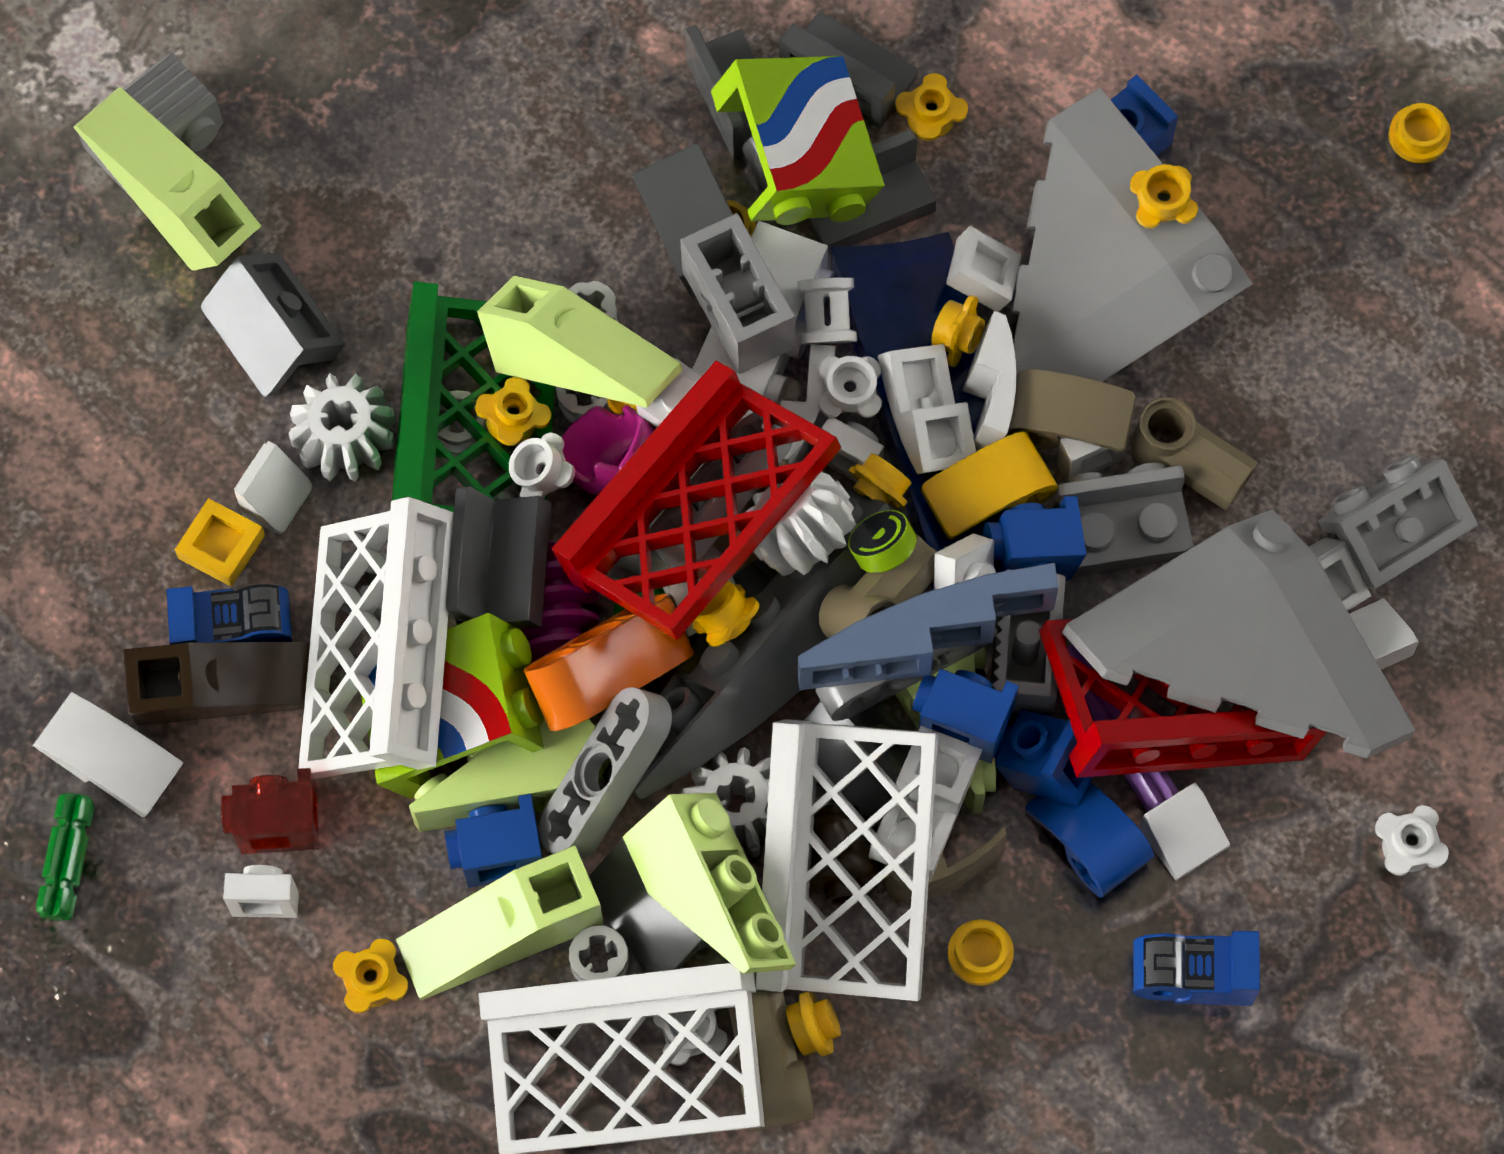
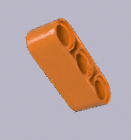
[524,593,694,731]

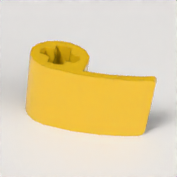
[921,432,1058,540]

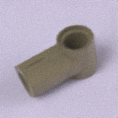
[1131,397,1258,511]
[819,535,937,638]
[728,991,815,1132]

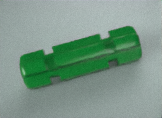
[36,793,95,921]

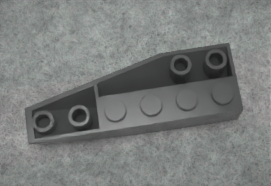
[602,490,891,799]

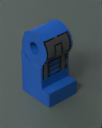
[166,584,292,645]
[1133,931,1260,1006]

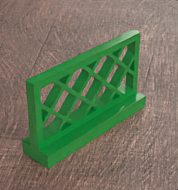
[391,281,555,512]

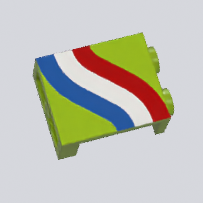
[711,56,885,225]
[361,613,544,799]

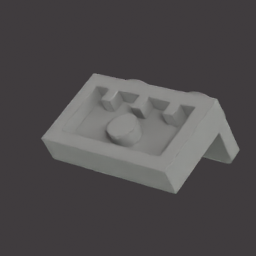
[1318,454,1478,589]
[1053,462,1194,576]

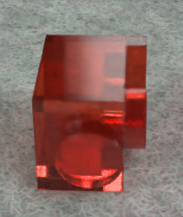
[221,768,320,854]

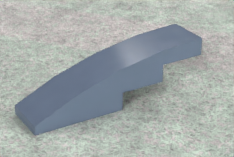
[798,563,1059,690]

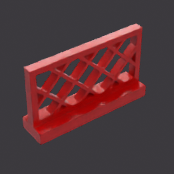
[551,360,841,640]
[1039,619,1327,778]

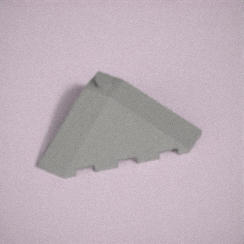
[1010,88,1252,382]
[1062,509,1416,758]

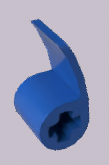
[1025,782,1154,897]

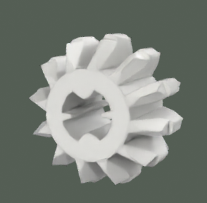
[289,373,396,482]
[746,471,857,576]
[681,747,771,858]

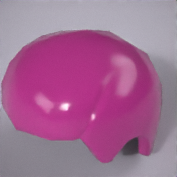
[562,405,654,496]

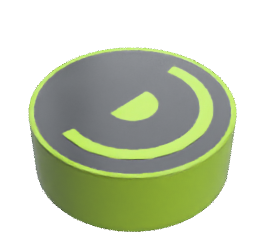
[848,510,917,573]

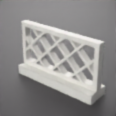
[298,497,454,779]
[756,719,939,1001]
[478,963,765,1154]

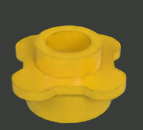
[895,73,968,141]
[1130,164,1198,229]
[931,295,985,367]
[475,377,551,446]
[848,453,912,509]
[693,581,759,647]
[333,939,408,1014]

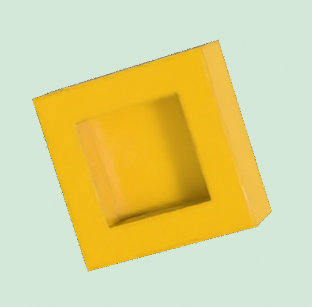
[175,498,265,587]

